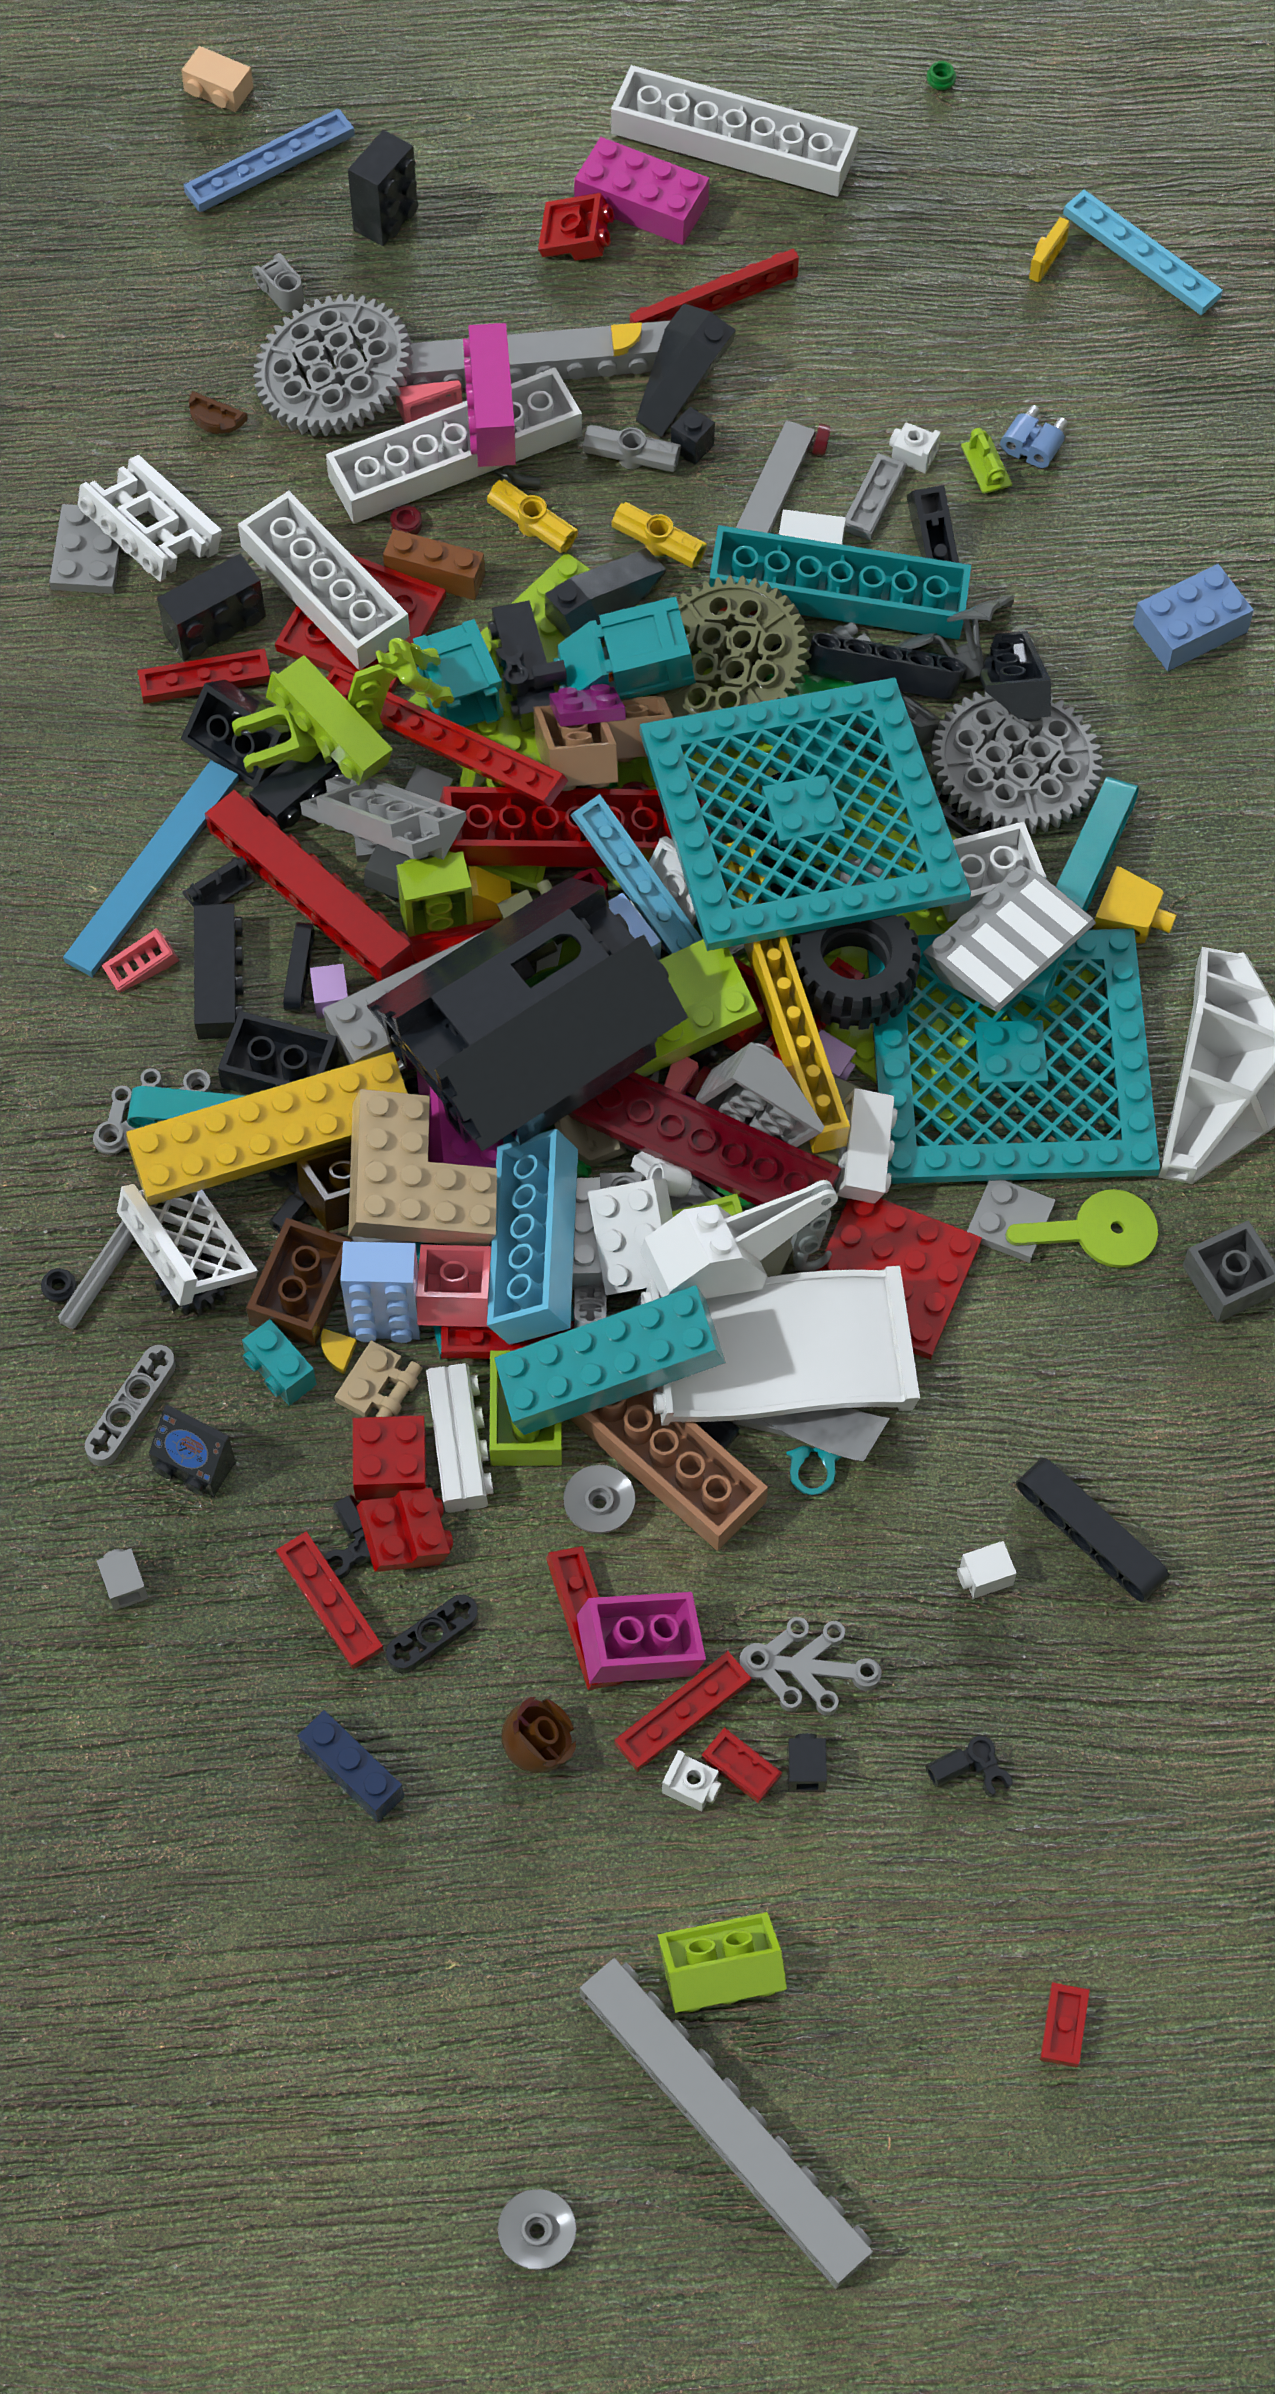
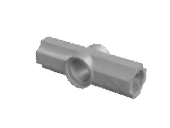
[583,425,681,472]

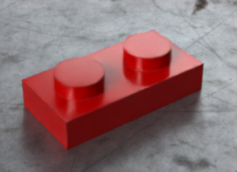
[1040,1982,1090,2068]

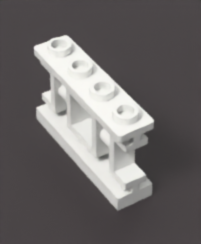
[78,455,222,581]

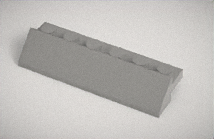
[300,774,466,860]

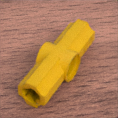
[487,479,578,553]
[611,502,707,569]

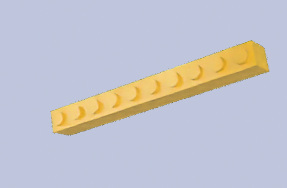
[718,842,850,1154]

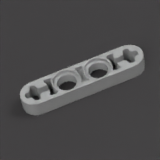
[85,1345,176,1466]

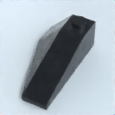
[636,303,736,439]
[545,548,666,647]
[980,631,1051,722]

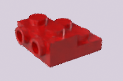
[538,192,614,261]
[357,1488,453,1572]

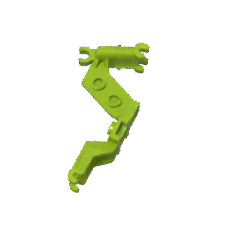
[232,638,454,772]

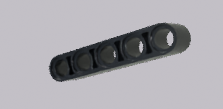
[805,633,965,700]
[1016,1457,1170,1603]

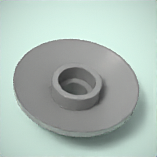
[563,1465,635,1534]
[498,2189,576,2270]

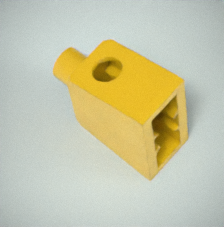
[1092,866,1177,944]

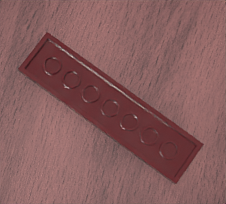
[568,1072,842,1206]

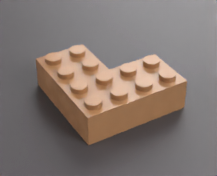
[534,695,673,791]

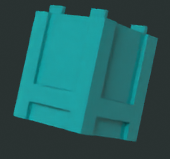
[595,596,696,699]
[413,619,504,727]

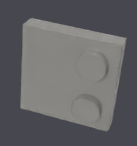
[967,1180,1056,1263]

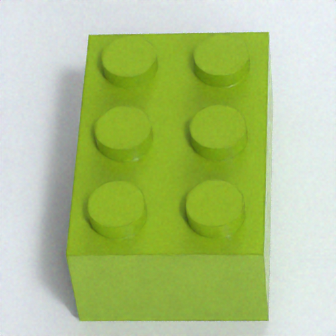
[396,851,473,937]
[489,1351,562,1466]

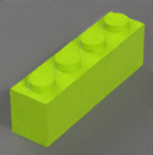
[271,655,393,786]

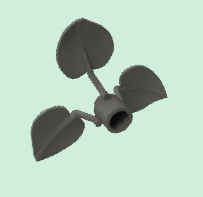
[896,596,1014,680]

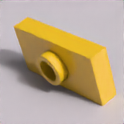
[1029,217,1070,282]

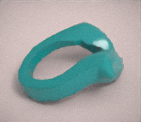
[786,1445,842,1496]

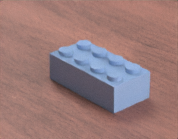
[341,1242,421,1343]

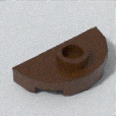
[189,391,248,434]

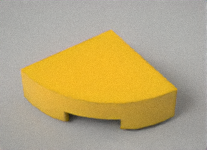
[611,323,642,357]
[321,1328,357,1374]

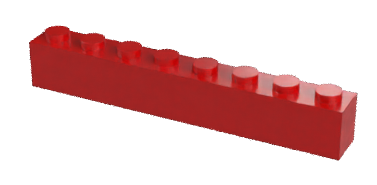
[204,790,414,982]

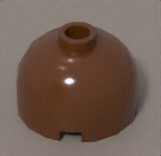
[501,1697,576,1773]

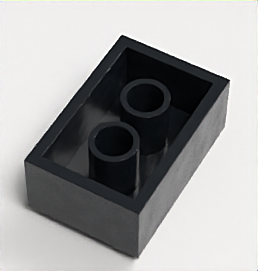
[348,129,419,246]
[157,553,266,661]
[218,1011,340,1095]

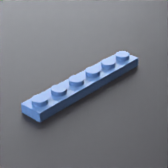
[184,108,355,212]

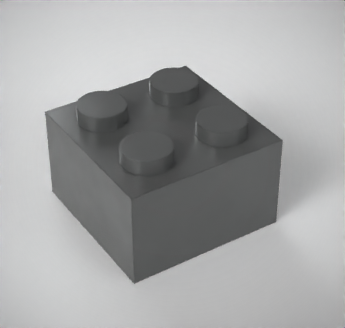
[1182,1220,1275,1323]

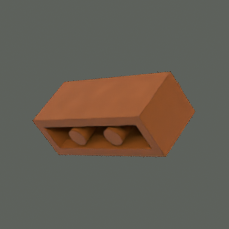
[383,529,485,600]

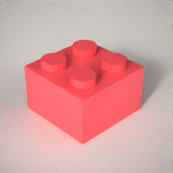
[416,1245,491,1327]

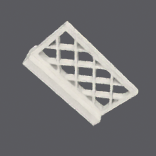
[117,1184,258,1306]

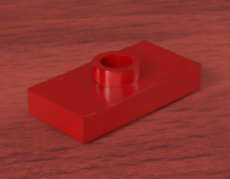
[701,1727,782,1804]

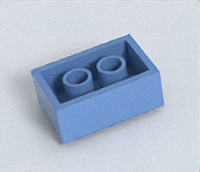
[1133,564,1254,671]

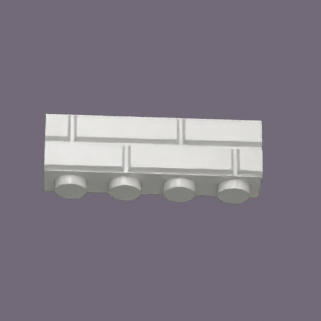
[426,1363,494,1513]

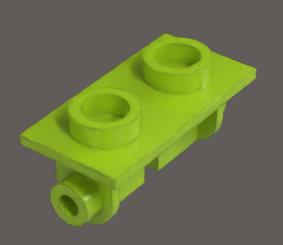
[961,428,1012,494]

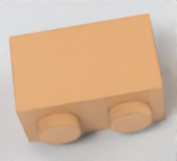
[181,46,253,112]

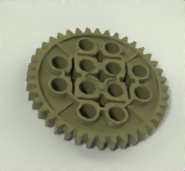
[650,576,811,718]

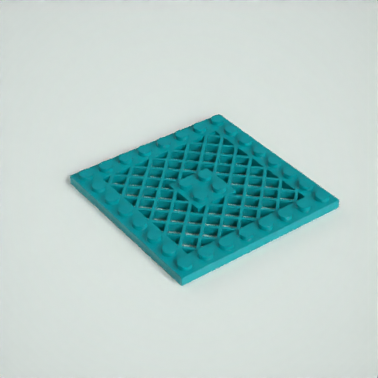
[639,678,971,951]
[867,929,1160,1184]

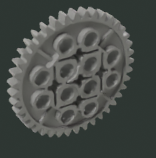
[253,294,413,436]
[930,691,1102,834]

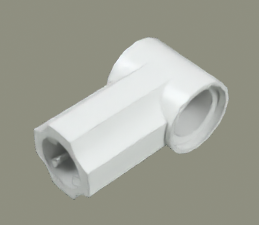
[631,1152,692,1198]

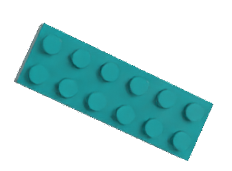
[494,1285,726,1435]

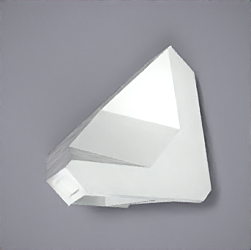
[1158,947,1275,1184]

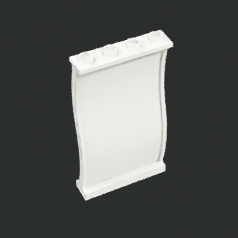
[641,1266,920,1426]

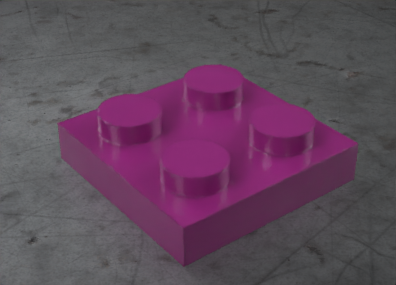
[549,684,626,727]

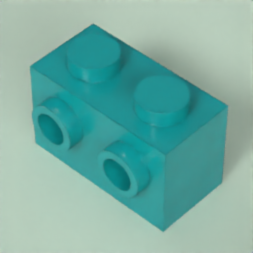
[242,1319,317,1406]

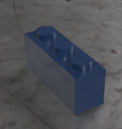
[297,1710,404,1823]

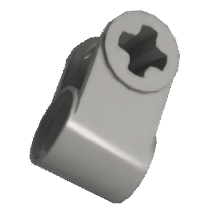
[252,253,304,312]

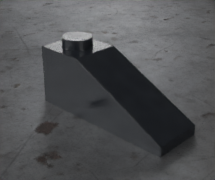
[906,485,959,563]

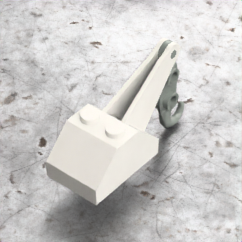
[640,1180,838,1299]

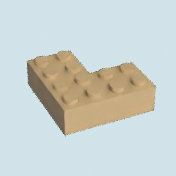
[348,1089,497,1246]

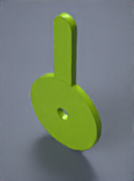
[1005,1189,1158,1268]

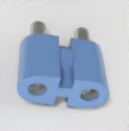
[1000,405,1068,468]

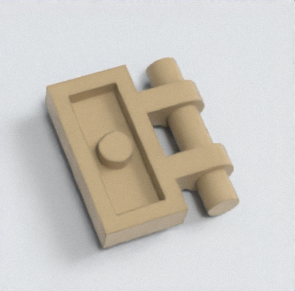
[335,1340,423,1417]

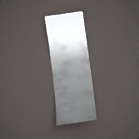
[760,1408,890,1462]

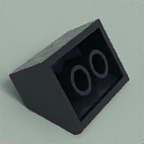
[181,680,292,788]

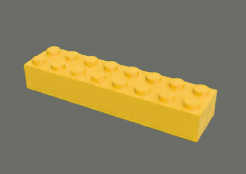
[126,1052,407,1206]

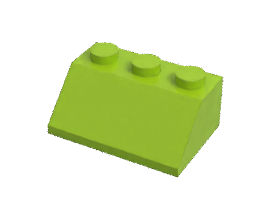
[657,1912,787,2013]

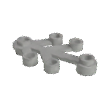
[93,1068,212,1155]
[739,1617,882,1716]

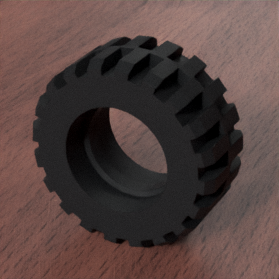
[791,915,921,1030]

